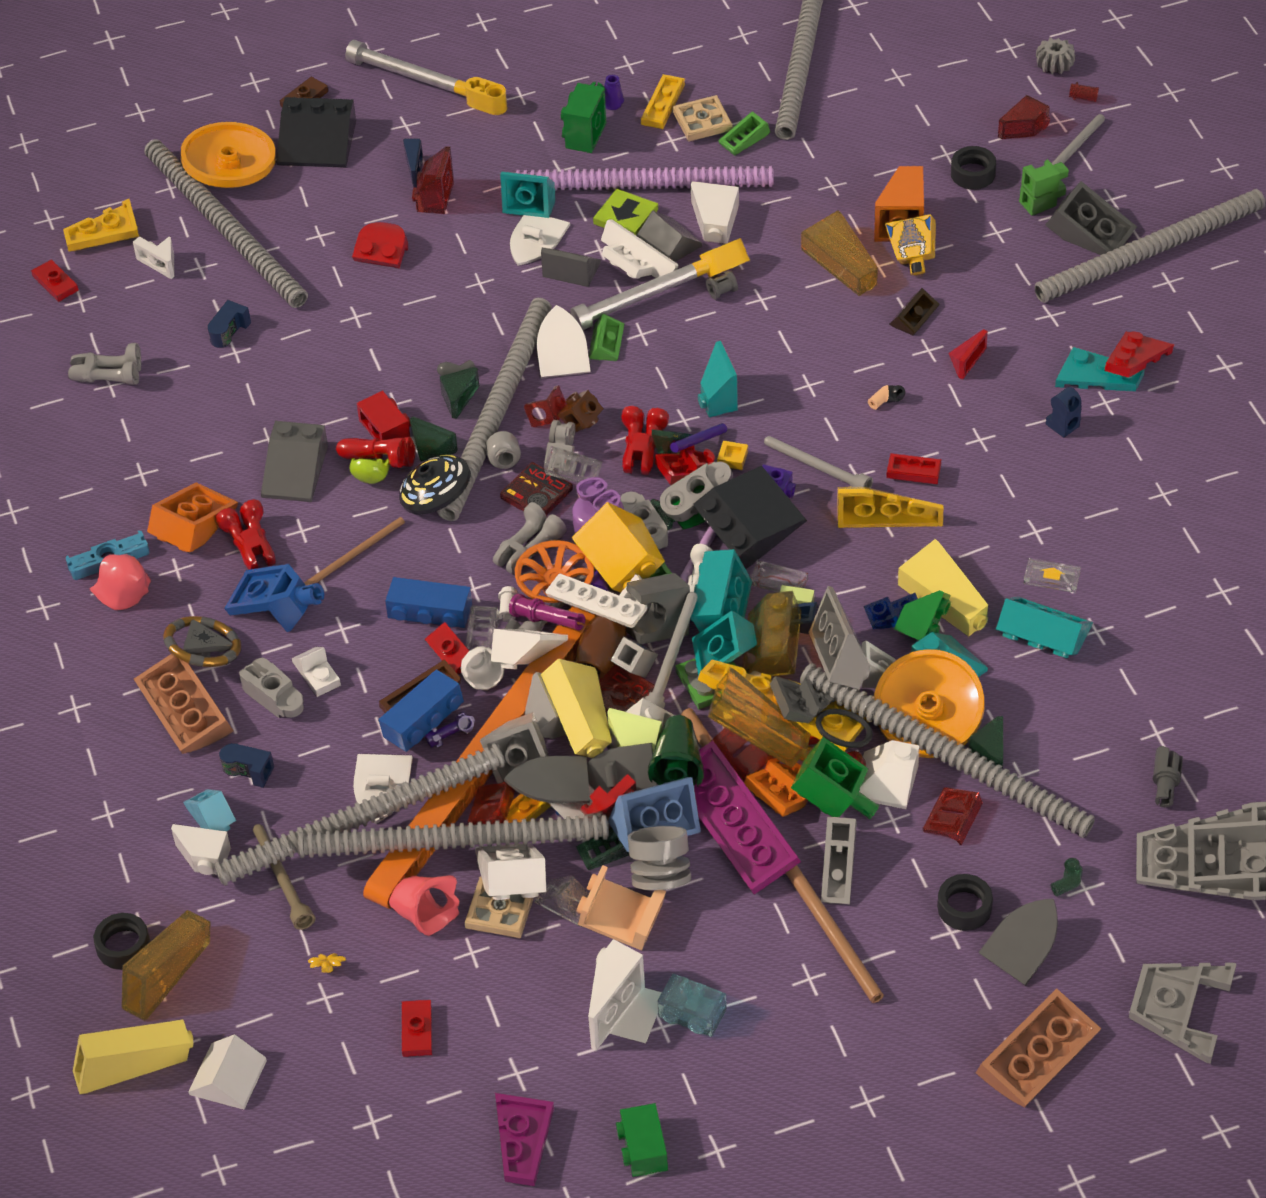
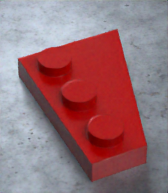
[1104,331,1174,378]

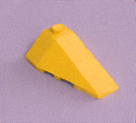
[837,487,944,528]

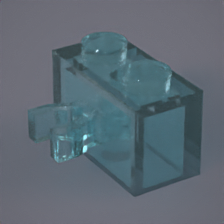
[658,973,727,1037]

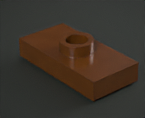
[279,76,329,107]

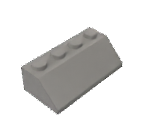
[809,586,870,689]

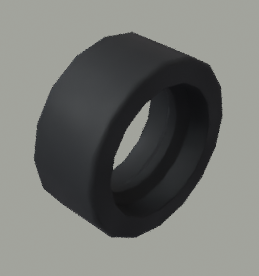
[951,146,996,189]
[937,874,993,931]
[93,912,151,970]

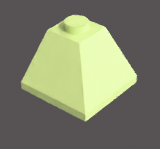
[608,708,662,753]

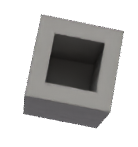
[611,637,658,678]

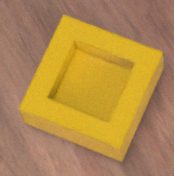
[717,441,748,470]

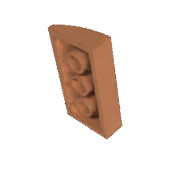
[134,654,234,754]
[976,988,1101,1108]

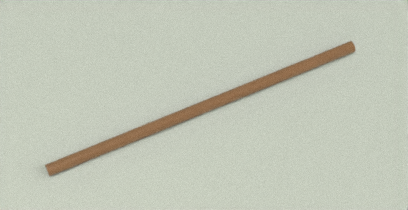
[681,708,884,1003]

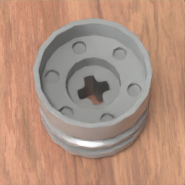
[628,826,691,890]

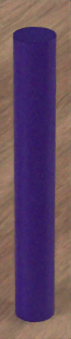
[670,423,727,453]

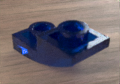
[863,593,918,629]

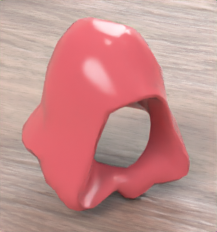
[90,554,151,610]
[389,875,460,936]

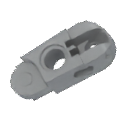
[660,461,733,522]
[620,492,668,550]
[239,657,304,718]

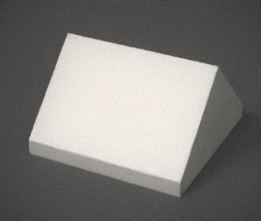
[189,1034,267,1110]

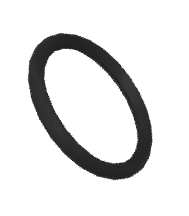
[815,709,873,748]

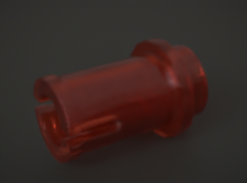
[1069,82,1099,102]

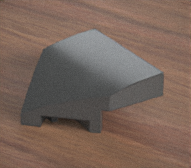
[770,676,833,723]

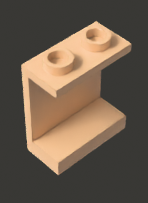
[576,865,666,951]

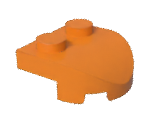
[744,758,808,817]

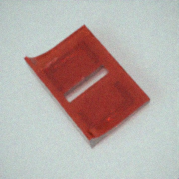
[711,714,774,782]
[468,781,515,825]
[923,787,983,845]

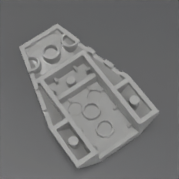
[1136,802,1266,900]

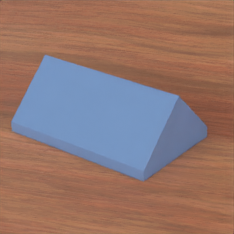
[608,777,701,852]

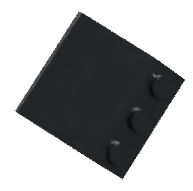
[276,97,356,168]
[693,465,807,569]

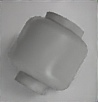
[486,431,521,469]

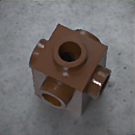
[557,390,604,433]

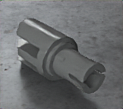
[1153,746,1183,808]

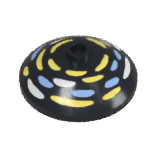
[399,455,471,515]

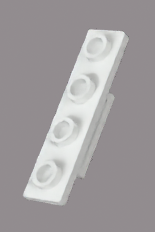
[601,219,678,279]
[546,573,647,628]

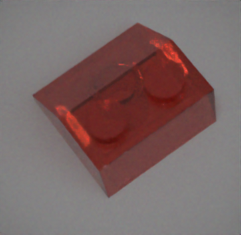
[412,146,454,214]

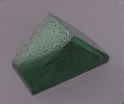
[439,367,480,419]
[969,716,1003,769]

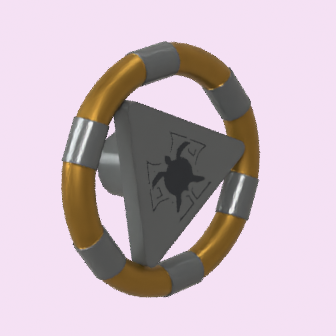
[163,616,241,667]

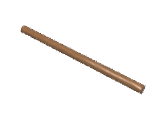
[304,517,405,585]

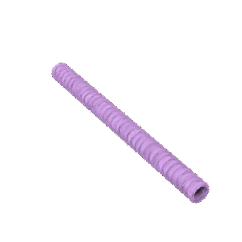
[515,166,774,191]

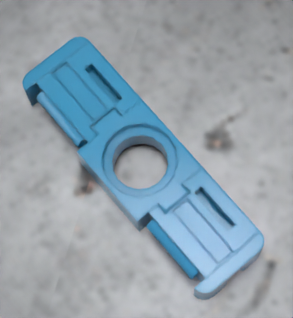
[66,531,150,580]

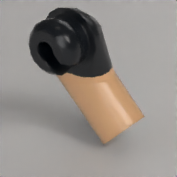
[868,385,906,410]

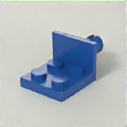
[224,564,325,632]

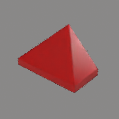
[948,329,988,379]

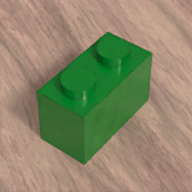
[616,1103,668,1177]

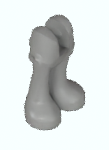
[68,343,141,385]
[493,502,567,575]

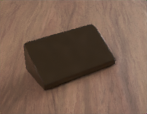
[889,288,940,336]

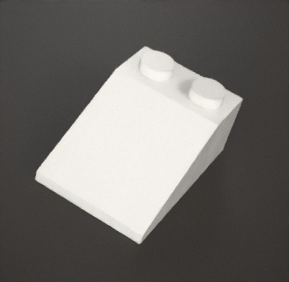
[475,843,546,900]
[588,939,645,1051]

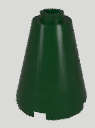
[648,715,704,787]

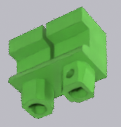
[1019,159,1069,216]

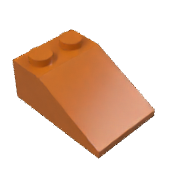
[147,482,238,553]

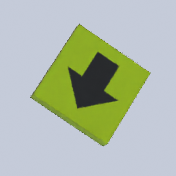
[593,189,658,236]

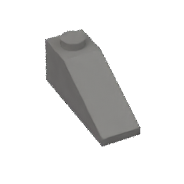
[821,817,857,905]

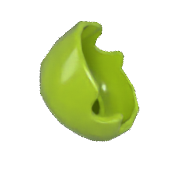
[349,458,390,484]

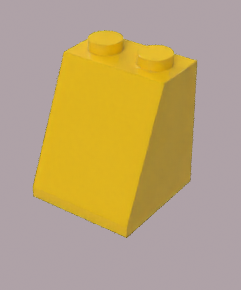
[572,502,665,593]

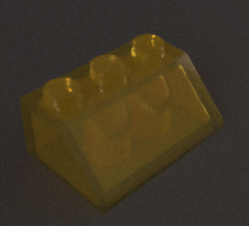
[742,591,801,676]

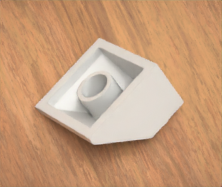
[491,629,568,669]
[859,740,919,809]

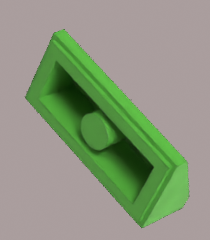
[588,313,624,361]

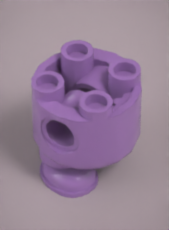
[572,477,624,535]

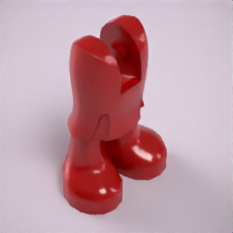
[621,406,669,475]
[336,437,416,468]
[215,499,276,570]

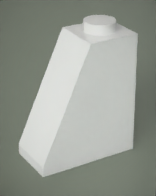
[691,181,739,244]

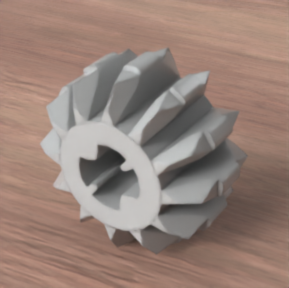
[1036,37,1075,75]

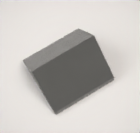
[637,211,702,262]
[541,247,601,287]

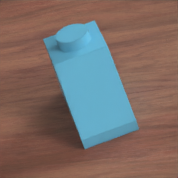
[183,789,236,831]

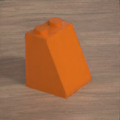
[874,166,924,242]

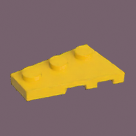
[63,199,139,252]

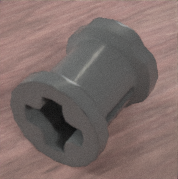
[706,271,738,300]

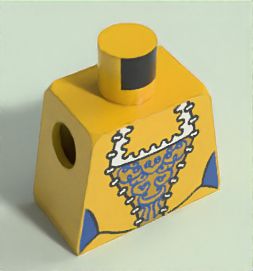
[885,214,936,275]

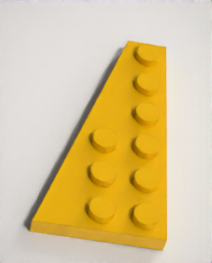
[698,659,869,751]

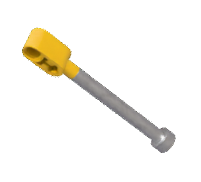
[345,40,507,115]
[571,238,750,330]

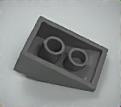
[1045,181,1137,255]
[261,421,328,502]

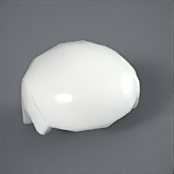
[461,646,505,690]

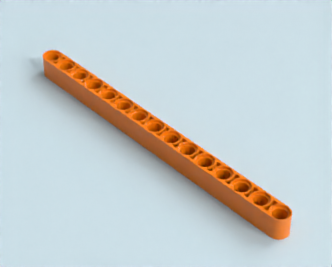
[363,606,596,909]

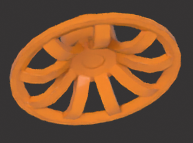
[515,540,594,603]

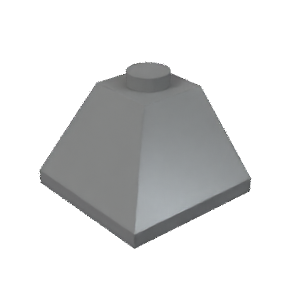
[525,672,566,739]
[480,712,549,790]

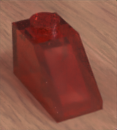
[998,95,1050,139]

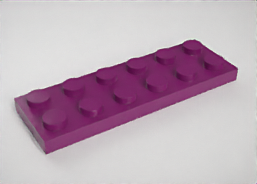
[694,740,801,895]

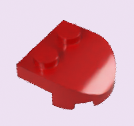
[352,222,409,268]
[655,446,715,485]
[580,774,637,818]

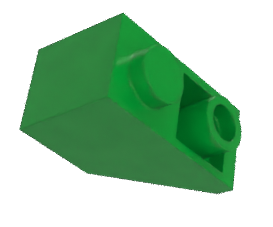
[894,590,951,640]

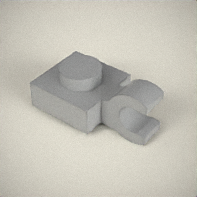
[544,425,575,472]

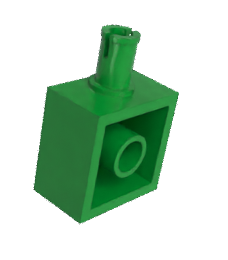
[561,82,607,153]
[791,737,879,820]

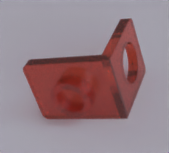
[524,385,566,427]

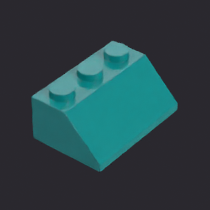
[690,549,752,632]
[996,596,1093,658]

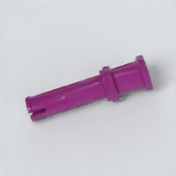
[509,593,585,631]

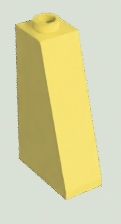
[898,539,988,637]
[541,658,612,758]
[73,1020,193,1094]

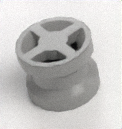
[549,420,575,446]

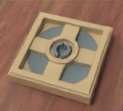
[673,95,732,142]
[465,876,534,938]

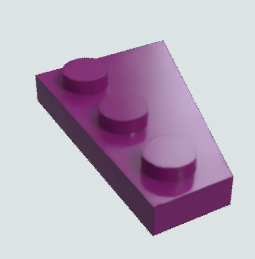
[495,1093,554,1186]

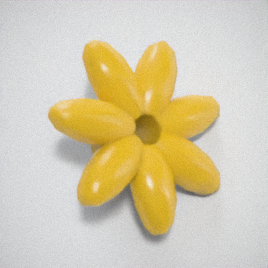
[308,953,346,973]

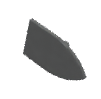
[587,743,657,793]
[504,756,590,803]
[979,899,1058,986]

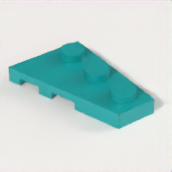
[1055,347,1145,392]

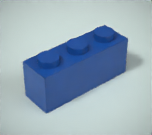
[385,577,472,628]
[378,669,464,752]

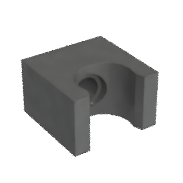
[626,573,690,644]

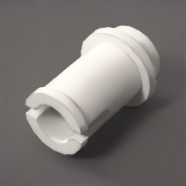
[498,586,518,622]

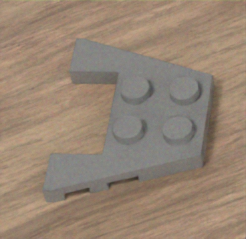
[1129,963,1236,1064]

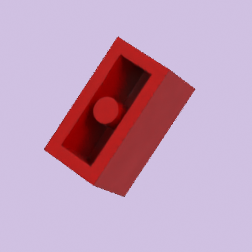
[357,390,411,440]

